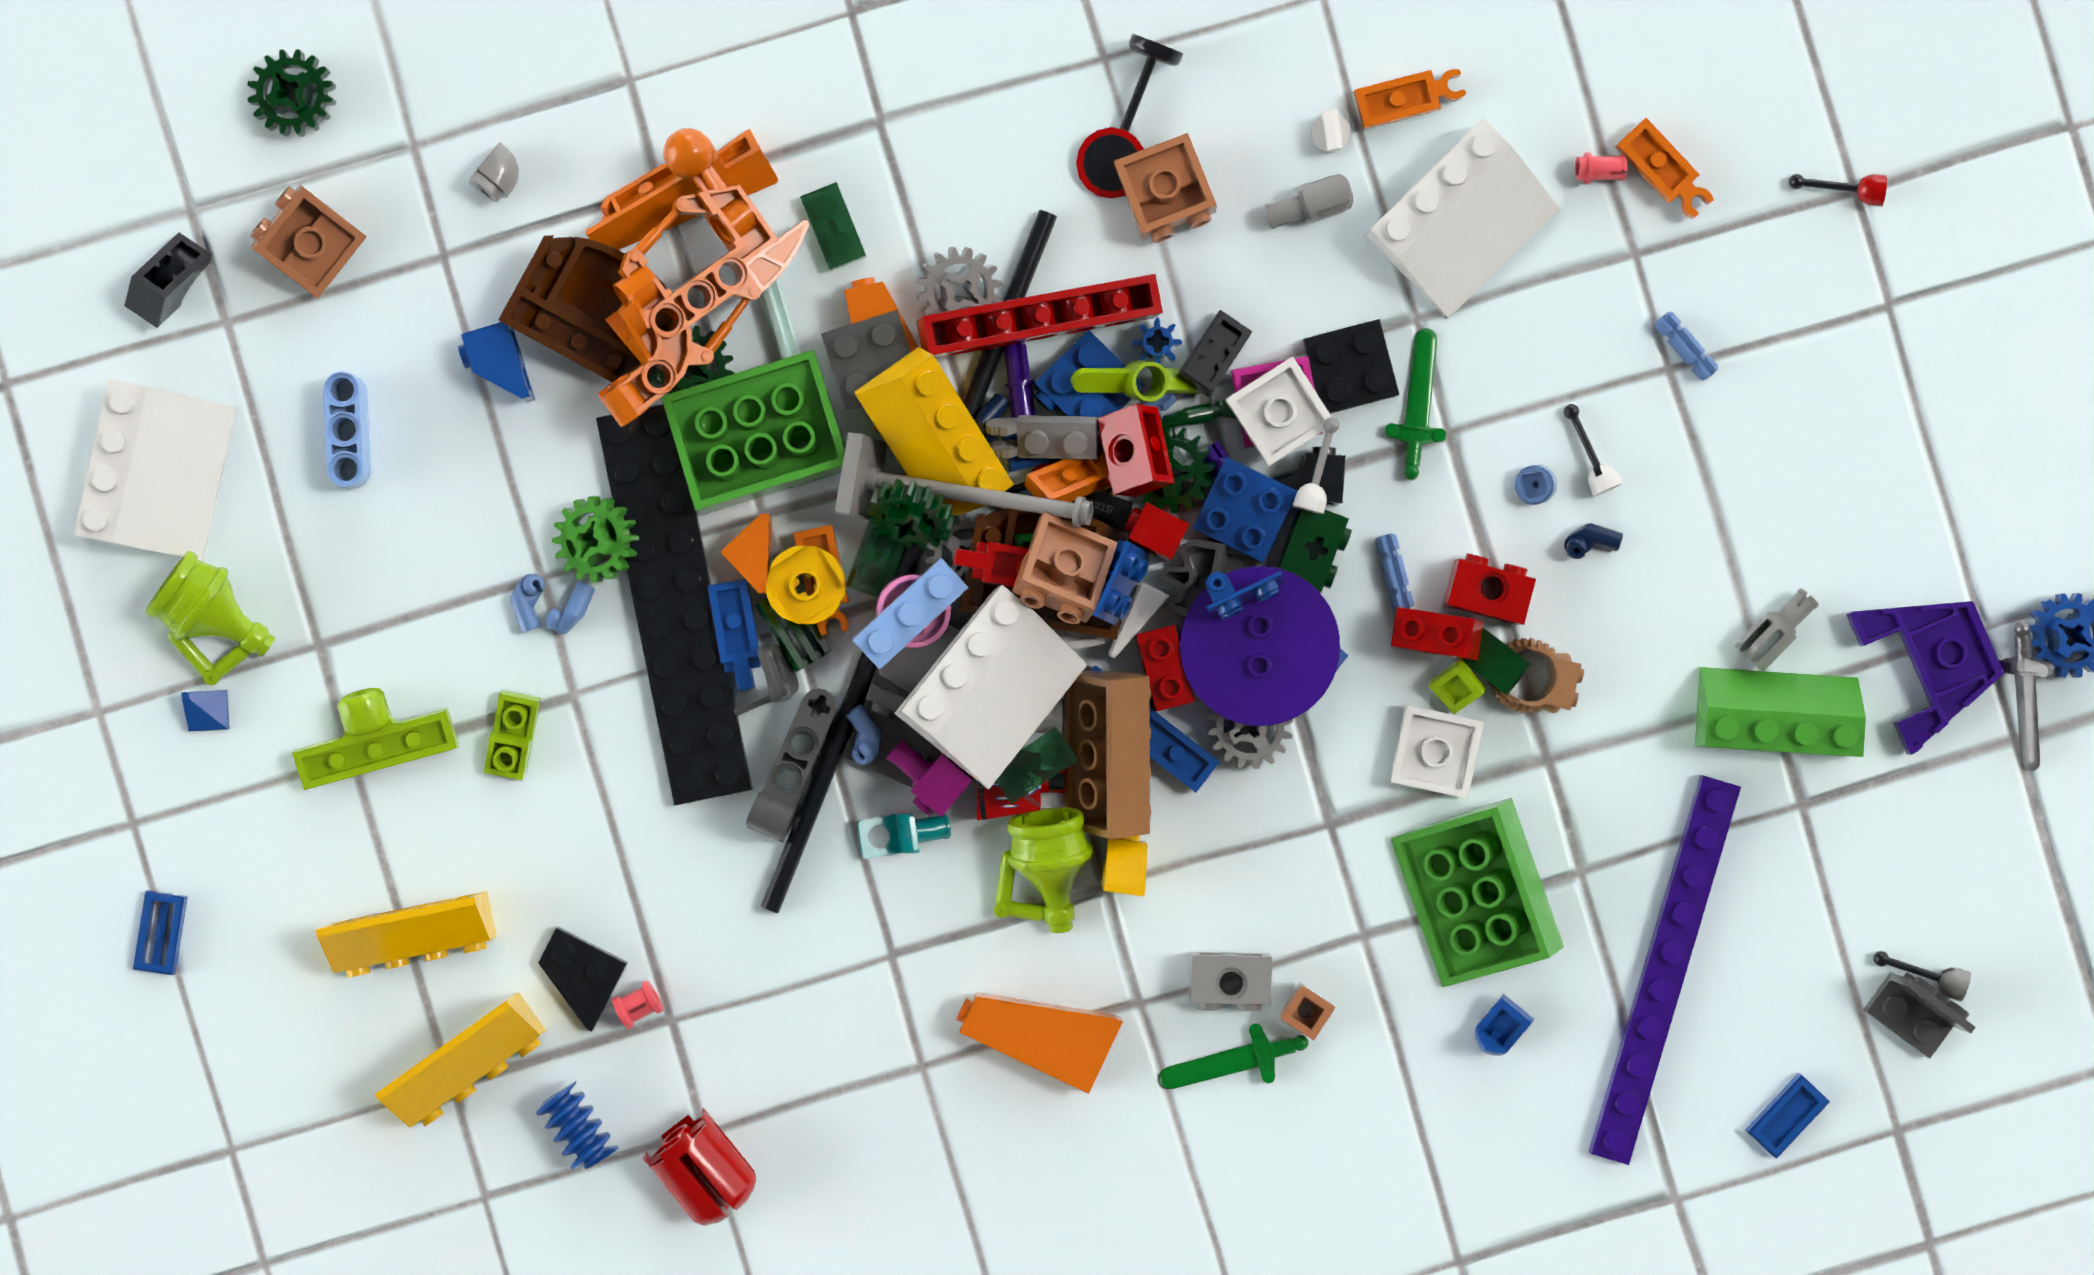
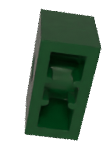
[1277,509,1352,593]

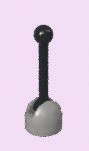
[1873,951,1971,1002]

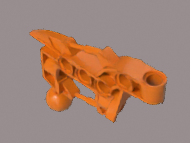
[597,128,809,427]

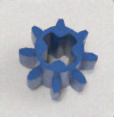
[1132,317,1182,364]

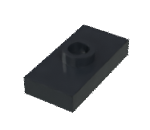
[1176,310,1253,397]

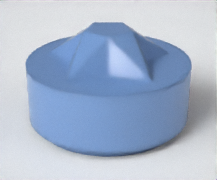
[1515,465,1557,505]

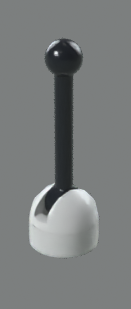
[1564,404,1623,497]

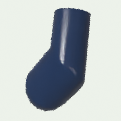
[974,393,1010,443]
[1564,523,1623,559]

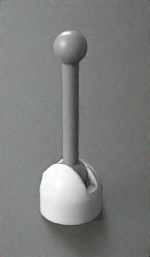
[1293,417,1339,514]

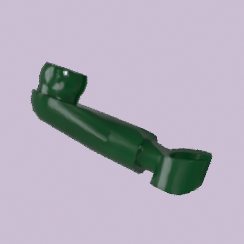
[1161,399,1236,435]

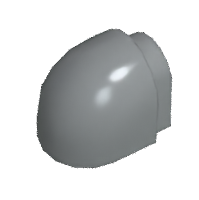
[468,142,519,202]

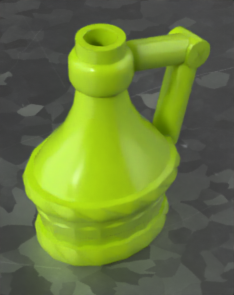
[145,551,275,686]
[994,807,1093,933]

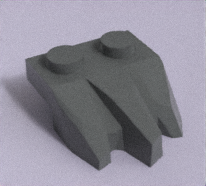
[1157,539,1269,617]

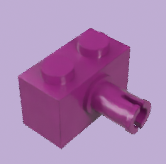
[886,739,973,817]

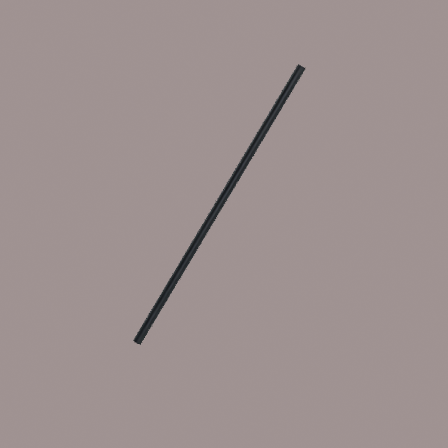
[761,210,1057,914]

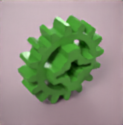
[552,496,639,583]

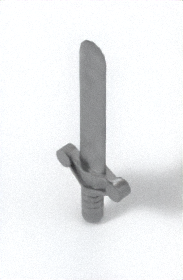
[1999,620,2054,771]

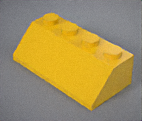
[853,347,1014,516]
[316,891,497,978]
[374,992,546,1128]

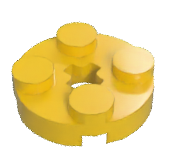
[766,546,847,624]

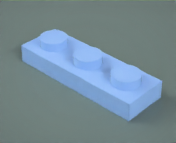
[852,558,969,670]

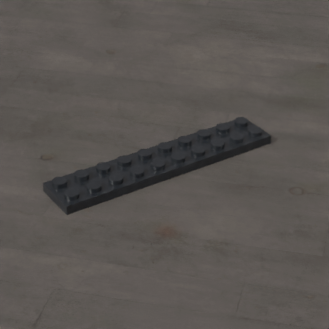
[596,404,753,806]

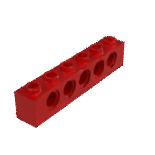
[916,274,1163,359]

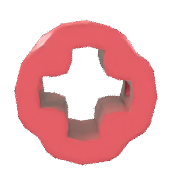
[612,980,664,1030]

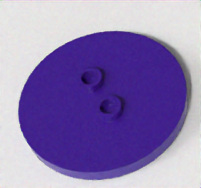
[1180,566,1340,726]

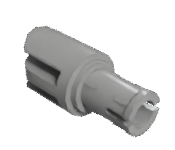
[1265,174,1354,229]
[1734,588,1819,672]

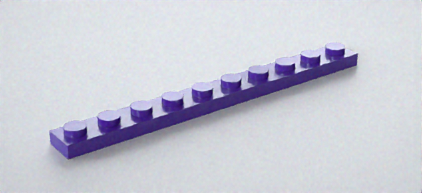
[1588,775,1741,1165]

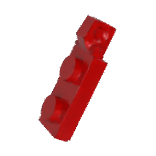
[952,541,1029,587]

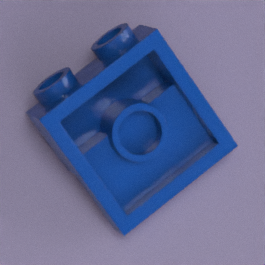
[1033,330,1145,433]

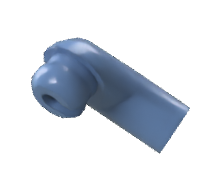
[510,574,545,633]
[545,582,595,635]
[845,704,882,765]

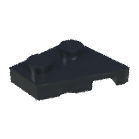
[538,926,628,1032]

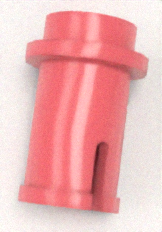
[1575,152,1627,184]

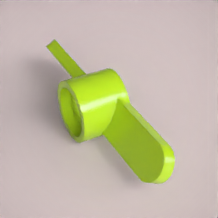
[1071,360,1201,402]

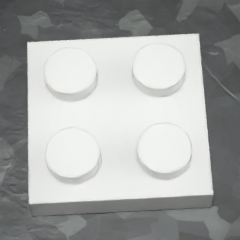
[1225,356,1332,467]
[1389,705,1484,799]

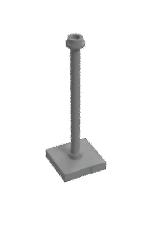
[834,432,1094,527]

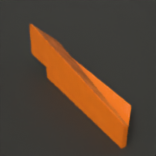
[586,129,778,250]

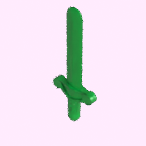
[1385,328,1446,481]
[1159,1023,1309,1089]

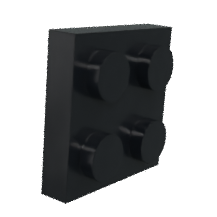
[1302,319,1400,414]

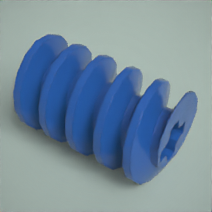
[536,1081,619,1170]

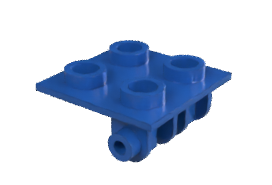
[1193,457,1298,563]
[1093,539,1149,626]
[1206,571,1284,620]

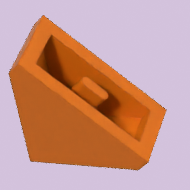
[720,513,772,594]

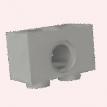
[1189,952,1272,1011]

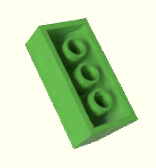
[1695,667,1866,757]

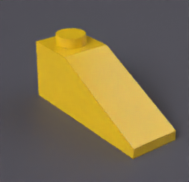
[1100,835,1148,897]

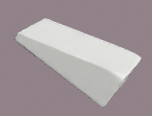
[1108,583,1169,658]

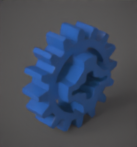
[2029,593,2094,678]

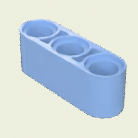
[323,371,371,489]

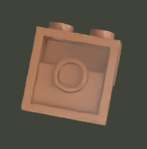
[1114,133,1217,243]
[250,184,367,299]
[1012,512,1118,624]

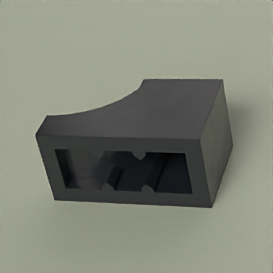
[124,232,212,328]
[1278,446,1346,505]

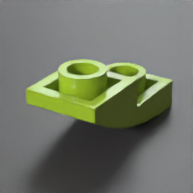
[484,690,541,781]

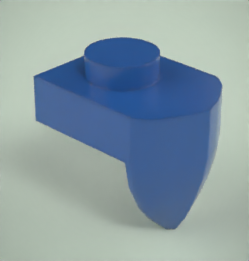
[1475,994,1534,1056]

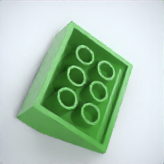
[661,350,845,515]
[1391,797,1564,987]

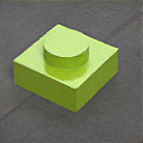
[1429,658,1486,714]

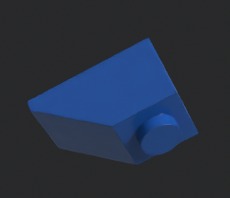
[458,322,535,402]

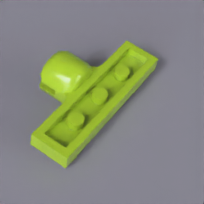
[292,688,459,790]

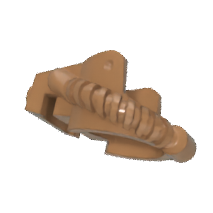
[1488,638,1584,714]

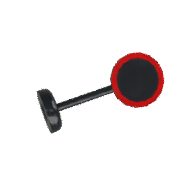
[1076,33,1183,199]

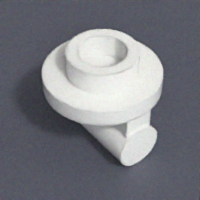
[1311,109,1351,153]

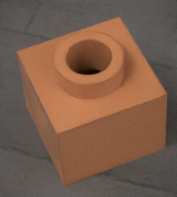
[1278,982,1336,1040]

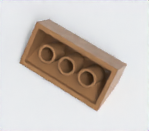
[1064,671,1151,840]

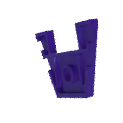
[1846,601,2004,755]

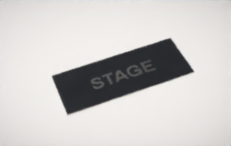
[1072,491,1133,530]

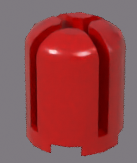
[643,1108,756,1226]

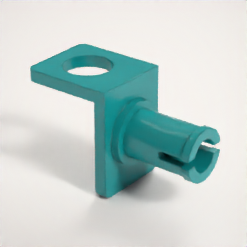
[857,813,951,859]

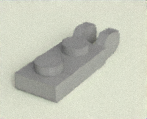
[986,415,1099,460]

